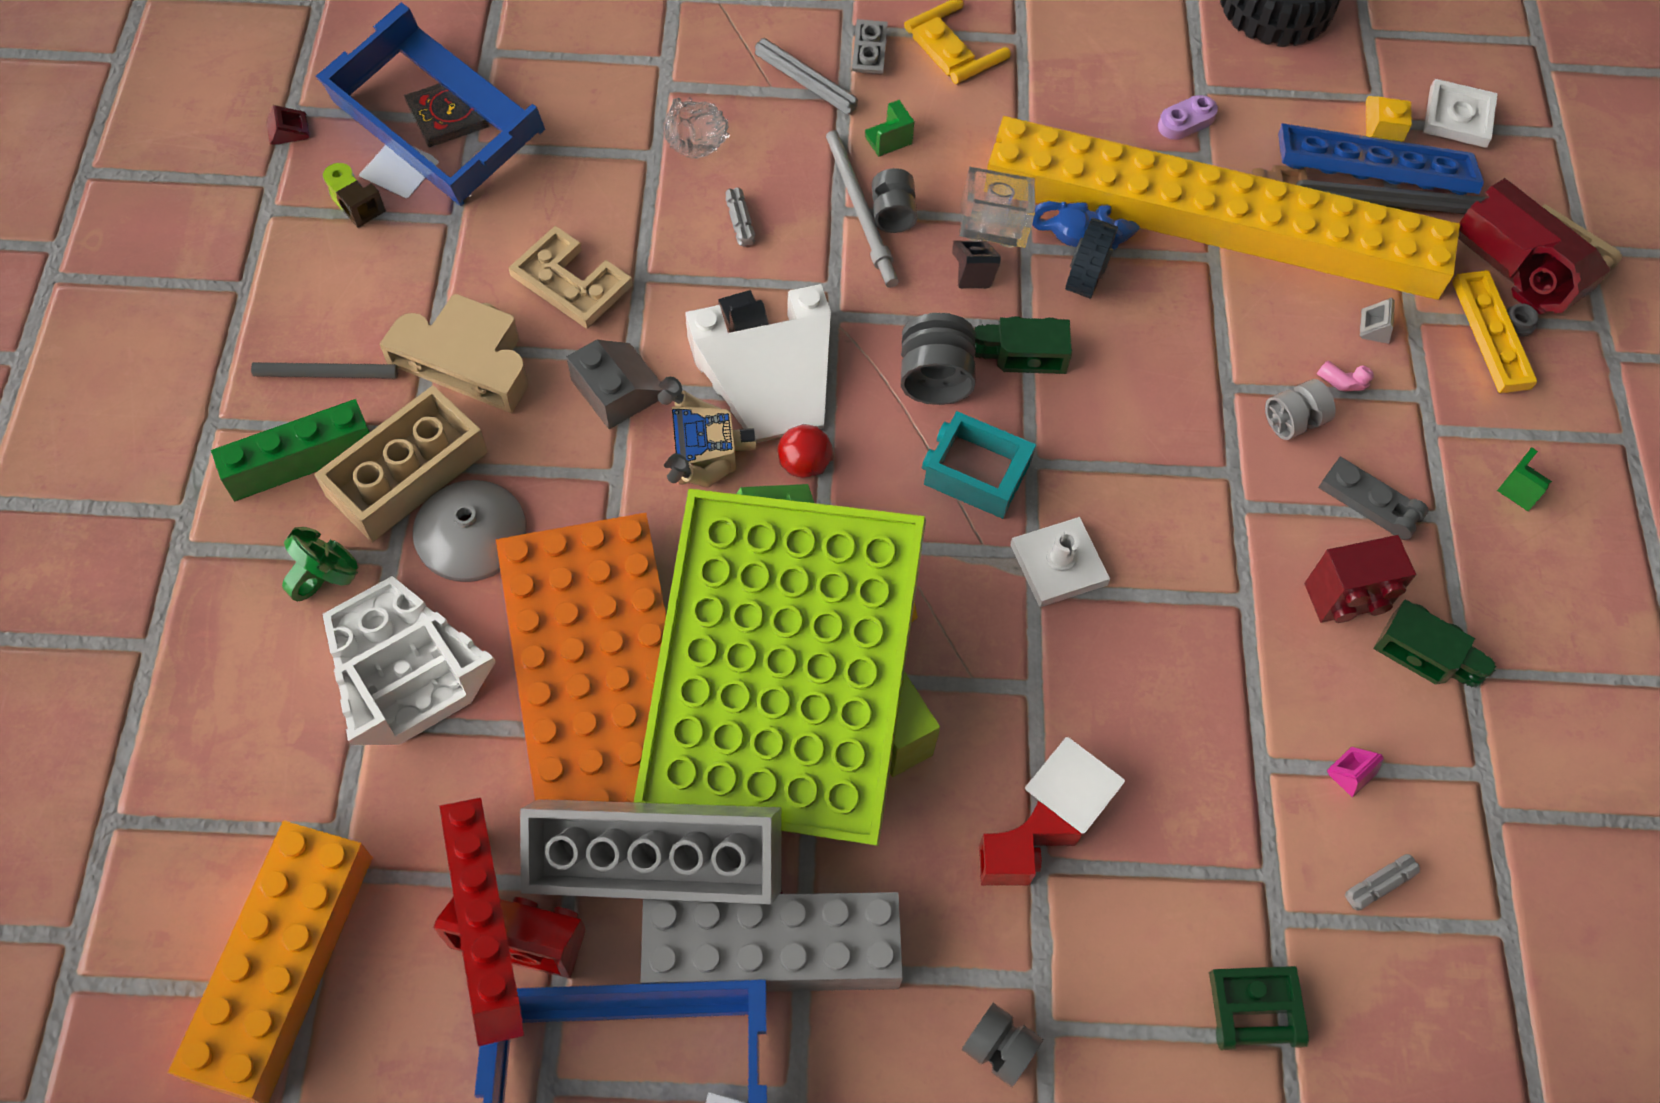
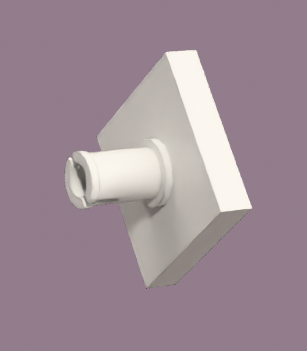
[1010,517,1110,608]

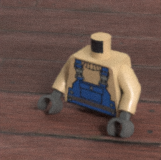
[658,376,756,487]

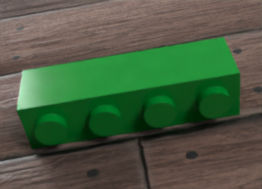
[211,399,370,502]

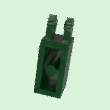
[974,316,1072,374]
[1373,599,1496,688]

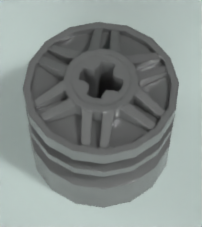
[901,312,976,405]

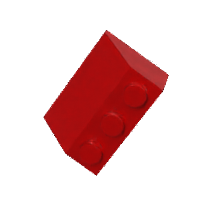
[433,897,586,979]

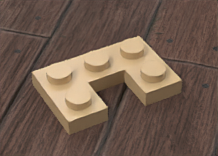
[509,226,633,329]

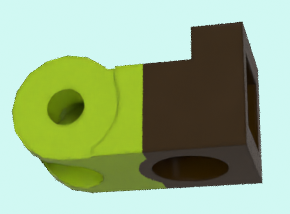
[323,163,386,228]

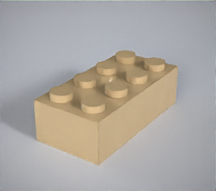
[314,385,488,542]

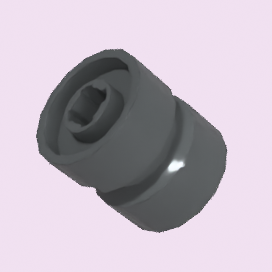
[871,168,918,233]
[961,1002,1044,1087]

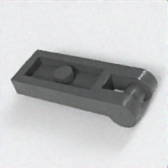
[1318,456,1429,540]

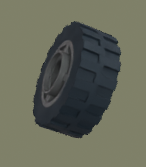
[1065,217,1118,299]

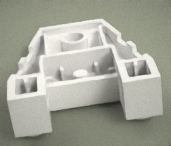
[685,284,831,443]

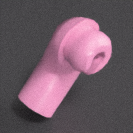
[1317,360,1374,392]

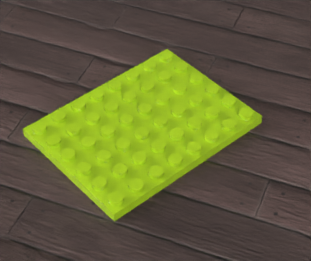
[634,489,926,846]

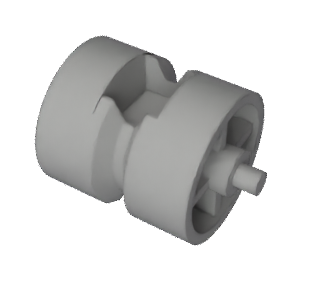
[1265,379,1336,440]

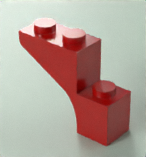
[979,800,1087,886]

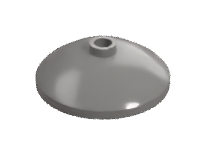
[413,480,526,582]

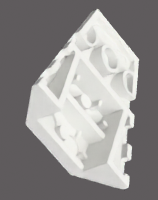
[322,576,496,745]

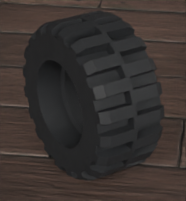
[1220,0,1340,46]

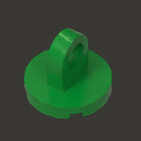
[282,527,358,602]

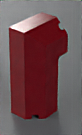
[1458,178,1611,314]

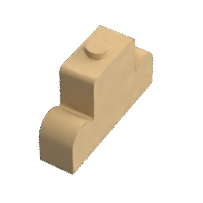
[380,294,528,413]

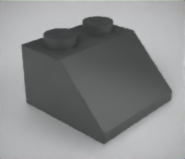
[566,340,664,429]

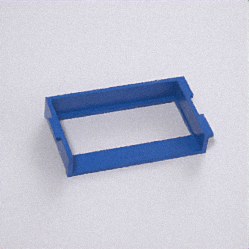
[316,2,546,206]
[475,980,767,1103]

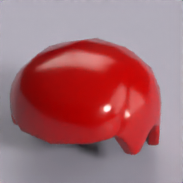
[777,424,834,478]

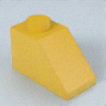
[1366,96,1412,142]

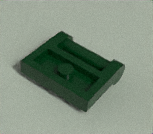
[1209,966,1309,1050]

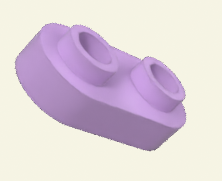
[1158,95,1218,140]

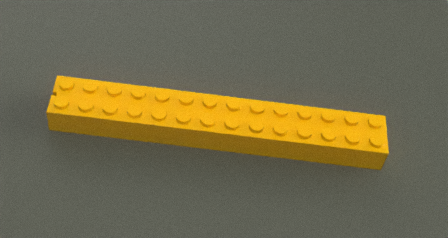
[984,116,1460,300]

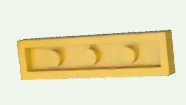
[1452,270,1538,393]

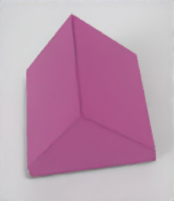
[1327,747,1384,798]

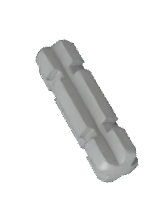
[725,187,755,247]
[1345,854,1420,911]

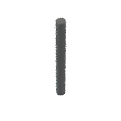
[251,362,398,379]

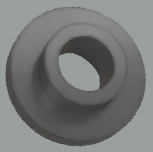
[1506,304,1538,337]

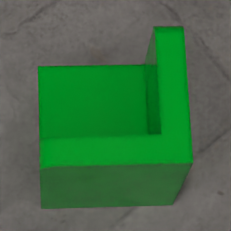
[865,100,915,157]
[1497,447,1552,511]

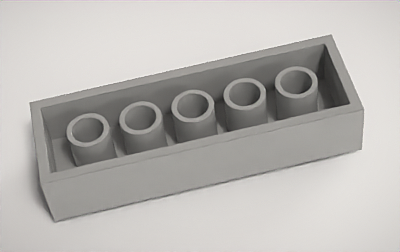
[520,799,781,904]
[640,892,902,992]

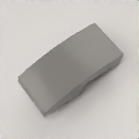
[852,19,888,74]

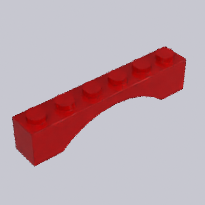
[439,797,524,1047]

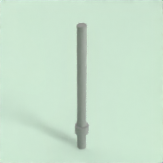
[826,131,899,288]

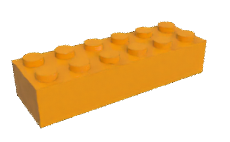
[168,820,373,1103]

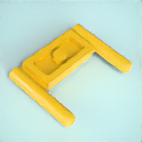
[904,0,1011,84]

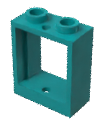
[921,411,1036,519]

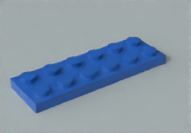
[1278,123,1484,195]

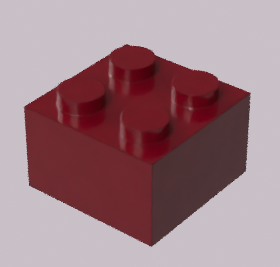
[1304,535,1417,623]

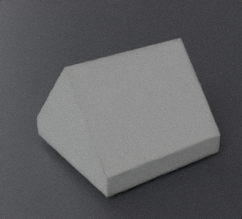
[1360,298,1395,344]

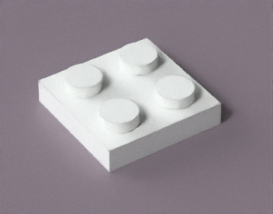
[1423,79,1498,148]

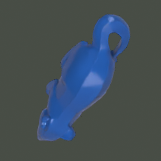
[1030,201,1140,251]

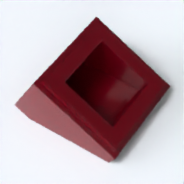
[267,105,310,145]

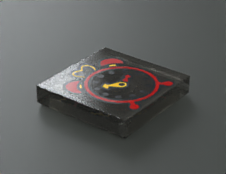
[404,83,490,148]

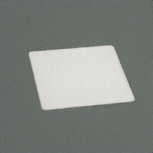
[359,145,439,198]
[1025,737,1125,834]

